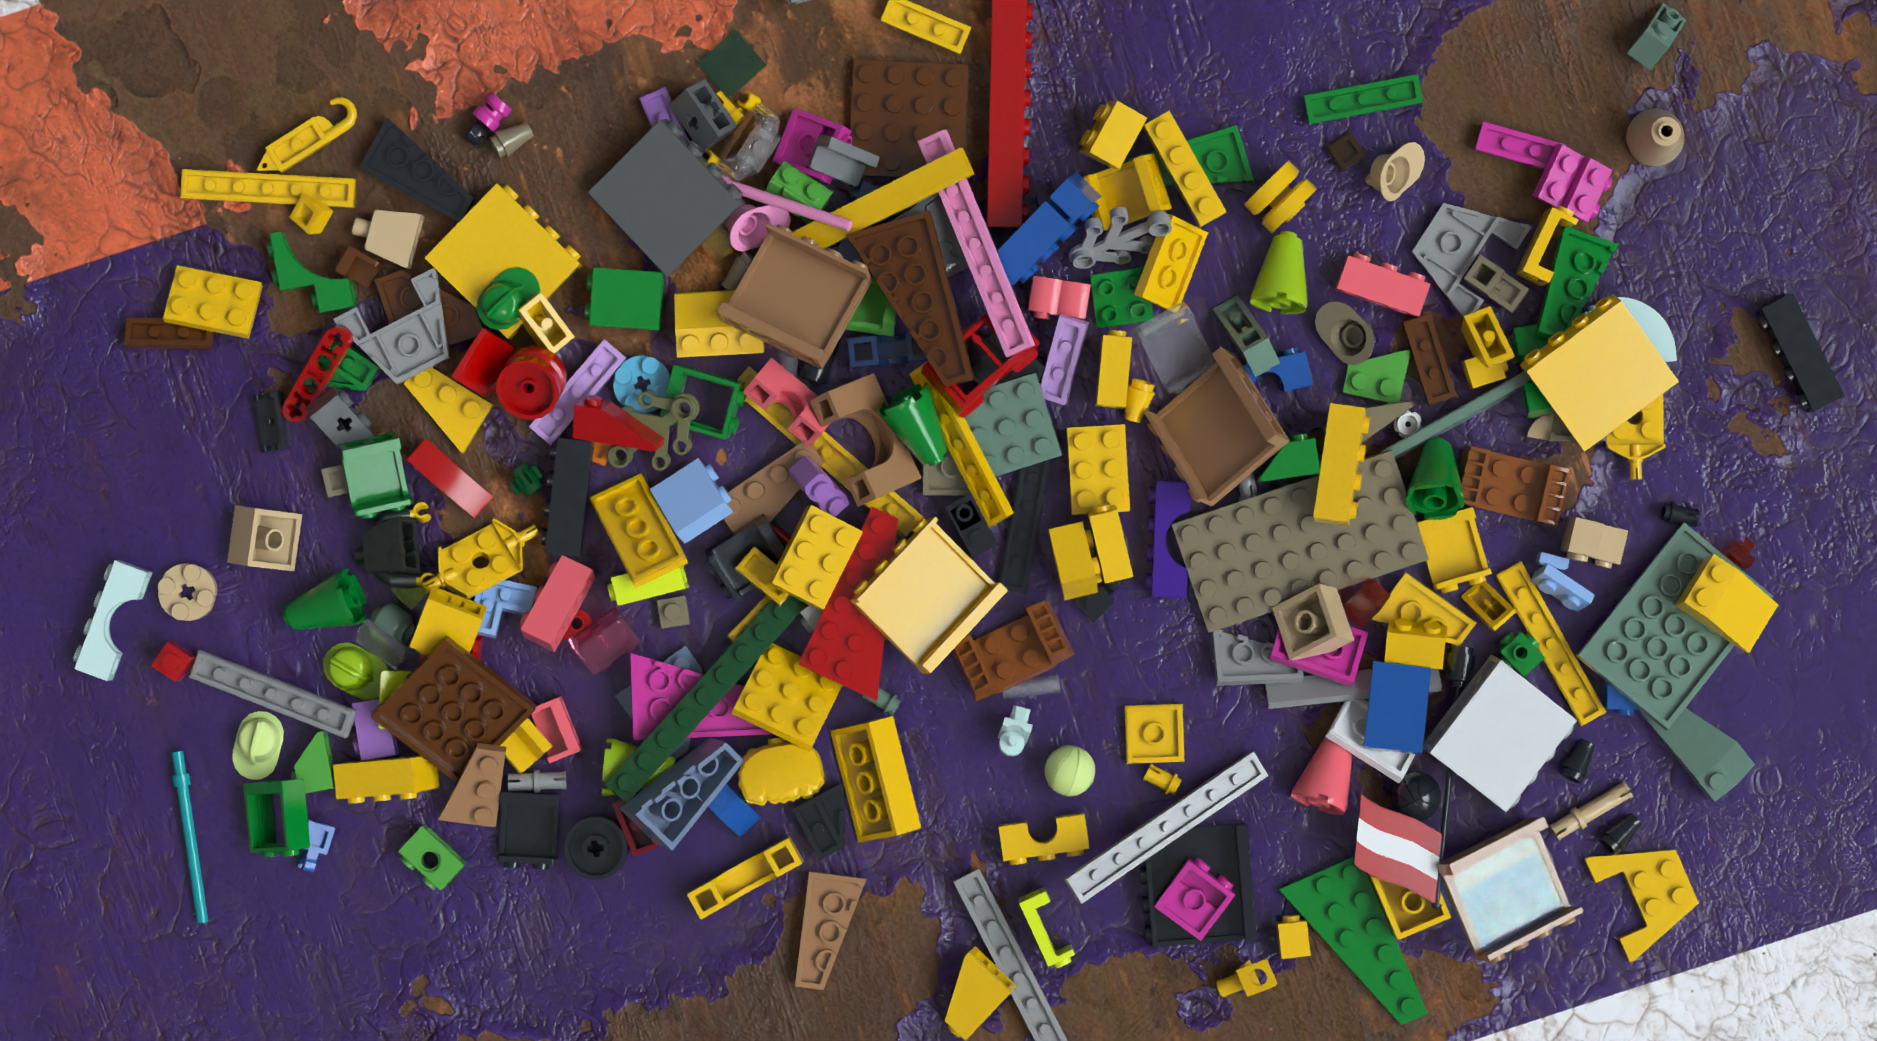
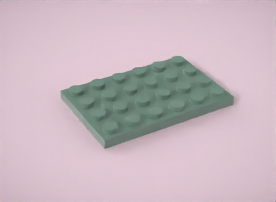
[1576,522,1773,730]

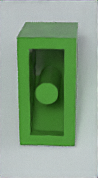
[291,730,335,794]

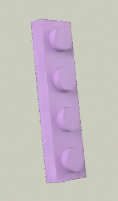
[529,339,627,446]

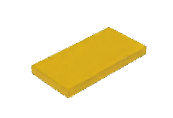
[589,473,688,588]

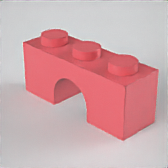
[743,357,829,448]

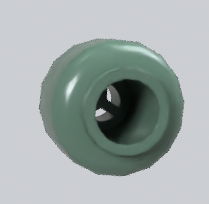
[370,603,415,646]

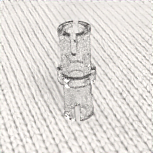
[1002,675,1061,700]

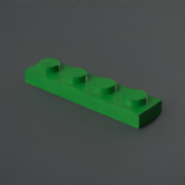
[1303,74,1423,125]

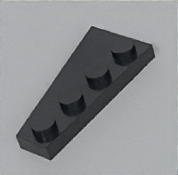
[359,117,475,223]

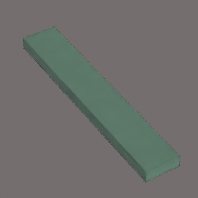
[1381,371,1533,460]

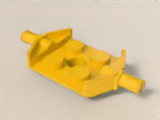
[1605,394,1666,480]
[421,518,539,599]

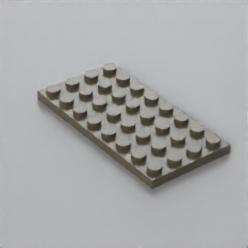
[1171,449,1429,633]

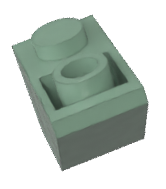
[1627,3,1686,70]

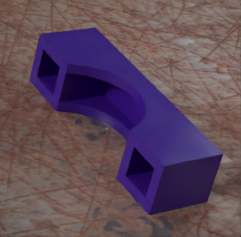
[1146,481,1191,598]

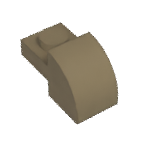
[1464,255,1529,314]

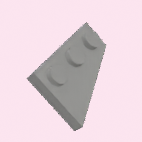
[1211,629,1304,686]

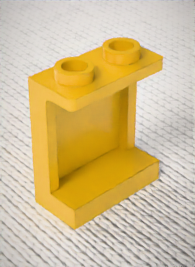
[1083,153,1172,231]
[1515,205,1578,286]
[1416,507,1492,594]

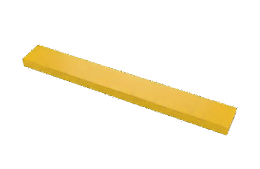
[792,148,974,249]
[731,366,923,538]

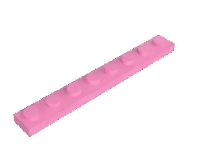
[918,130,1035,357]

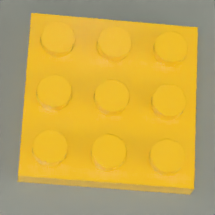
[731,643,843,752]

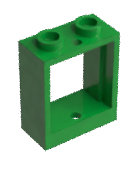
[660,363,747,440]
[243,778,311,858]

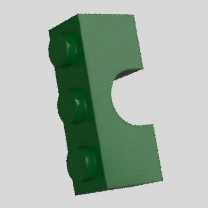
[1511,325,1556,419]

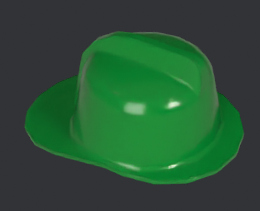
[476,267,540,330]

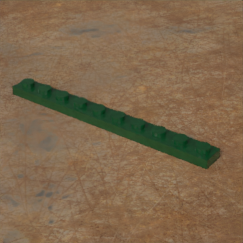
[604,595,807,803]

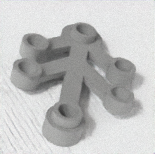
[1069,207,1172,269]

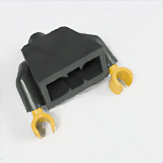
[354,502,435,588]

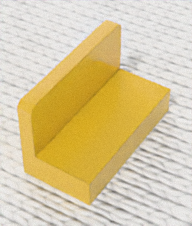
[500,718,552,774]

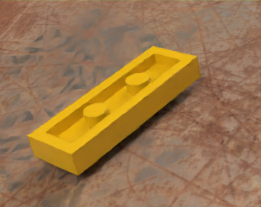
[880,0,971,55]

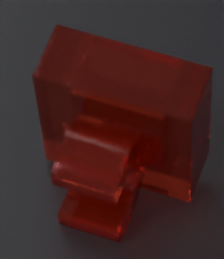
[1720,537,1756,571]

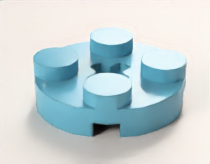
[613,356,671,413]

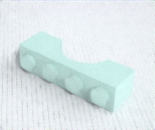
[73,560,153,681]

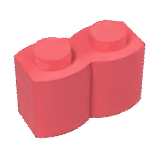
[1028,276,1091,320]

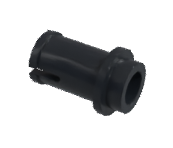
[1661,501,1700,527]

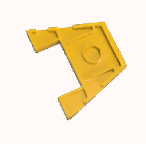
[1584,849,1699,963]

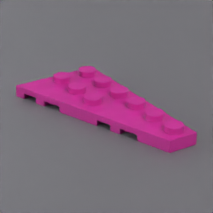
[630,653,772,740]

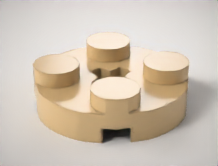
[158,563,218,621]

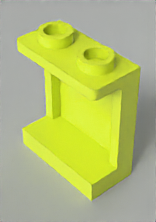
[1018,886,1075,969]

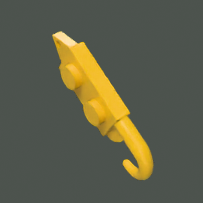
[257,97,357,173]

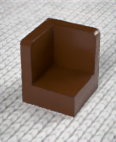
[335,245,383,288]

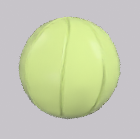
[1045,745,1095,796]

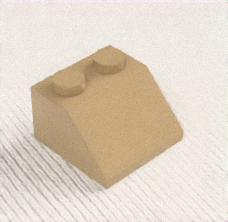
[227,505,302,571]
[1272,583,1354,661]

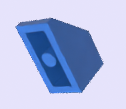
[708,782,761,837]

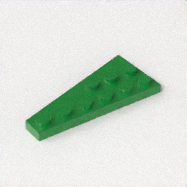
[1278,855,1428,1025]

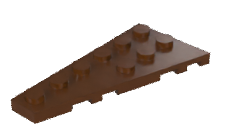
[846,211,974,387]

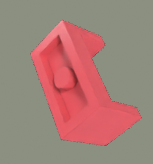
[531,696,583,763]

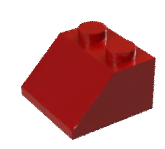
[451,328,518,397]

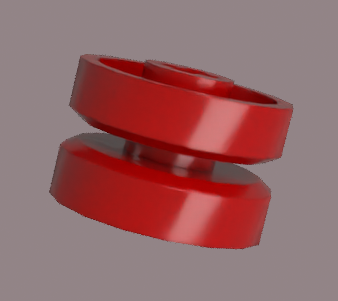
[496,345,567,420]

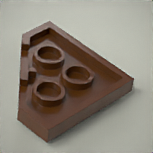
[374,270,483,347]

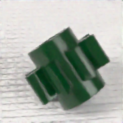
[508,462,544,498]

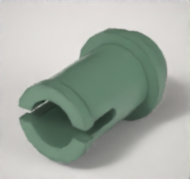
[862,687,901,716]

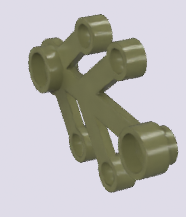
[608,390,700,471]

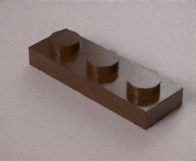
[1402,314,1457,405]
[124,317,214,350]

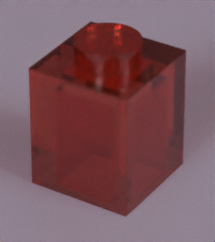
[1343,577,1391,629]

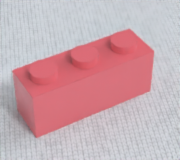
[1335,253,1430,318]
[520,555,596,653]

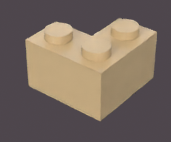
[1560,517,1628,569]

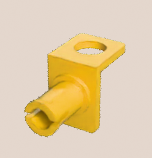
[1217,959,1277,998]

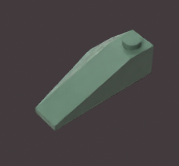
[1638,708,1755,802]

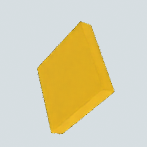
[1124,704,1185,764]

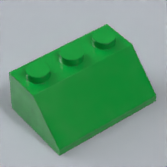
[1255,434,1320,483]

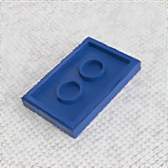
[1363,661,1431,755]

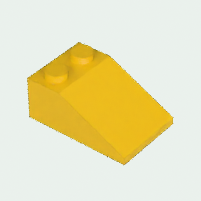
[1675,554,1778,654]

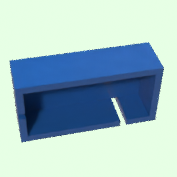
[997,172,1101,285]

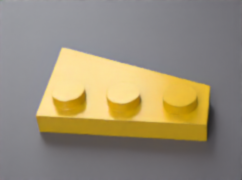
[404,367,493,454]
[1372,571,1476,646]

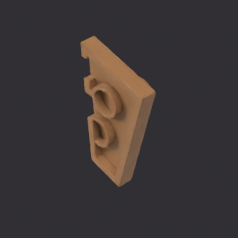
[438,743,506,828]

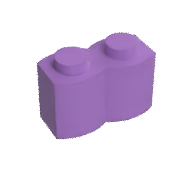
[789,456,849,517]

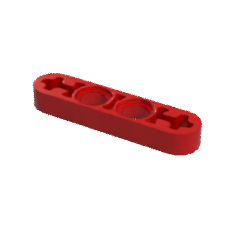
[283,325,353,423]

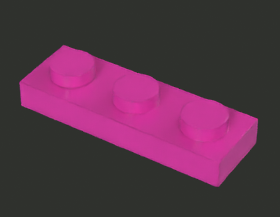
[1474,121,1567,170]

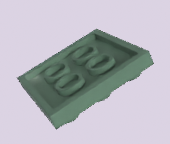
[965,372,1063,477]

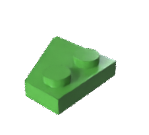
[1342,350,1411,403]

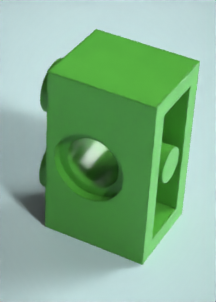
[398,824,467,891]

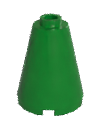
[877,382,947,466]
[1406,438,1465,520]
[283,568,367,630]

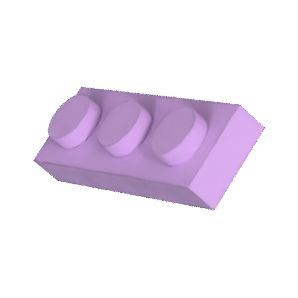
[1041,314,1089,405]

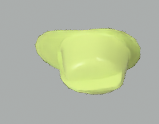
[232,711,284,780]

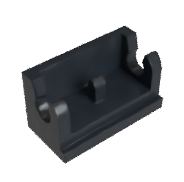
[253,391,291,453]

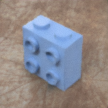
[650,458,733,543]

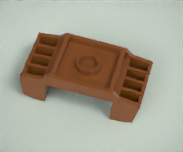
[1458,445,1571,527]
[952,600,1075,702]

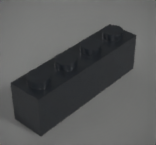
[1756,293,1845,413]
[541,436,595,557]

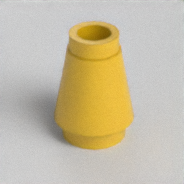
[1124,378,1155,423]

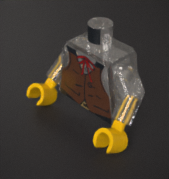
[704,90,781,181]

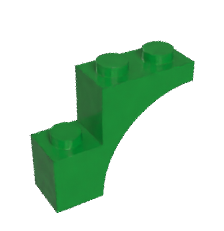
[267,232,358,314]

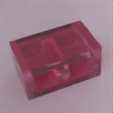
[569,606,641,676]

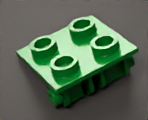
[1090,267,1154,328]

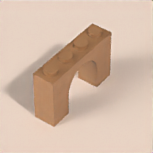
[810,373,921,507]

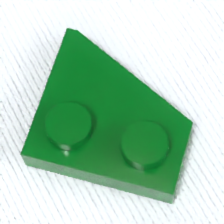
[304,335,380,391]

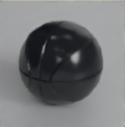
[1391,771,1442,821]

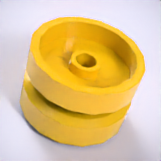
[1244,160,1317,234]

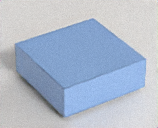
[1535,552,1570,570]

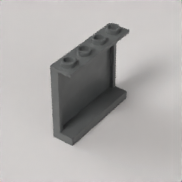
[588,119,746,276]

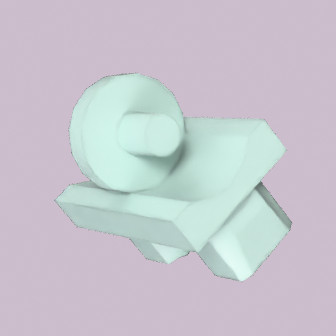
[998,705,1033,757]

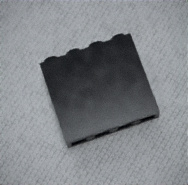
[1140,823,1257,949]

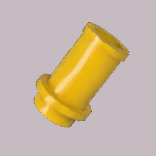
[716,91,745,125]
[1143,763,1182,795]

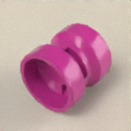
[472,92,513,132]

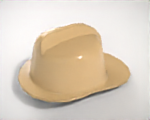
[1365,142,1425,201]

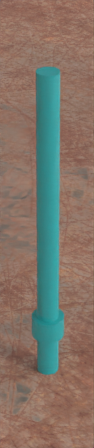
[172,751,208,923]

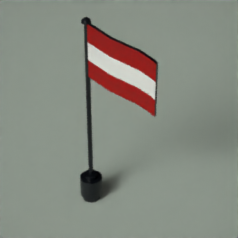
[1353,646,1476,910]

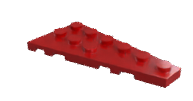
[798,507,898,701]

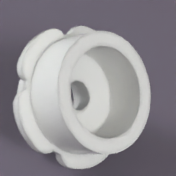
[1393,410,1422,438]

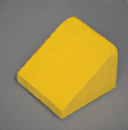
[289,194,333,234]

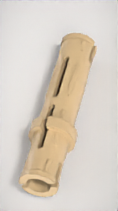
[1549,781,1633,841]

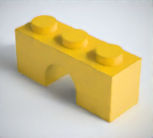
[998,812,1090,865]

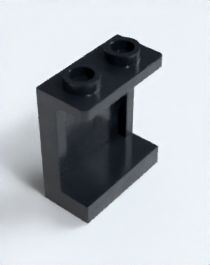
[705,514,785,604]
[497,790,561,869]

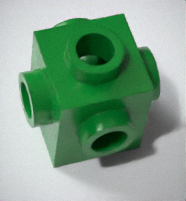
[1497,631,1545,677]

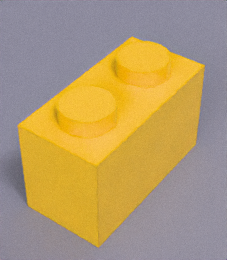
[1385,618,1447,670]

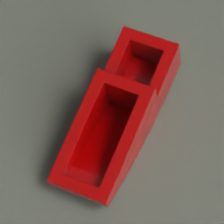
[407,438,494,518]

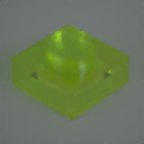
[391,574,427,610]

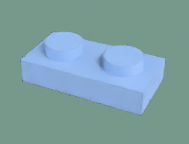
[1530,564,1595,612]

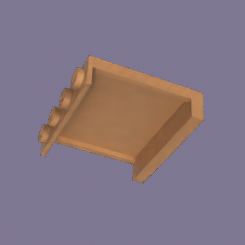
[717,223,872,370]
[1144,347,1290,506]

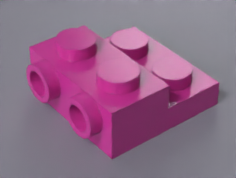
[773,108,852,184]
[1532,144,1612,222]
[1154,857,1235,941]

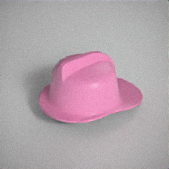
[724,204,791,252]

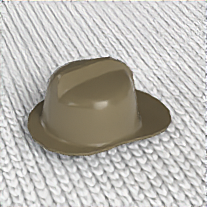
[1315,301,1374,365]

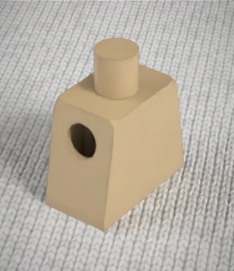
[352,210,425,270]

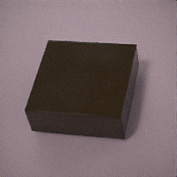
[1326,131,1366,172]

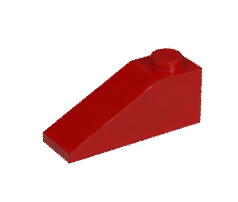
[573,395,665,452]

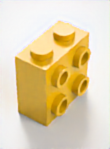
[409,586,487,655]

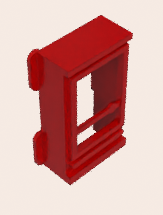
[921,312,1040,418]

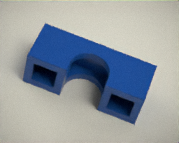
[1239,348,1313,392]

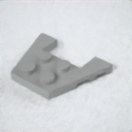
[1411,203,1531,317]
[333,268,450,384]

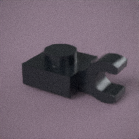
[1074,580,1123,623]

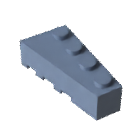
[619,737,744,851]

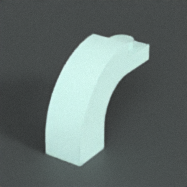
[1580,297,1677,362]

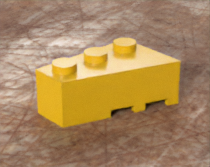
[333,756,440,804]

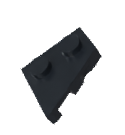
[792,782,845,860]

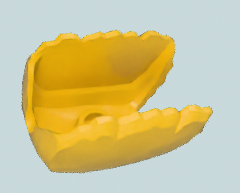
[737,738,825,806]

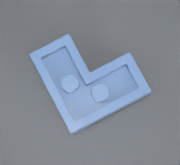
[474,580,537,638]

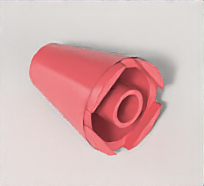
[1291,737,1353,815]

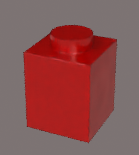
[151,641,196,682]

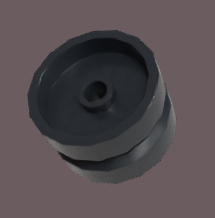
[564,814,630,880]

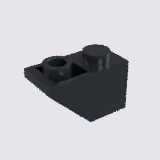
[945,493,998,558]

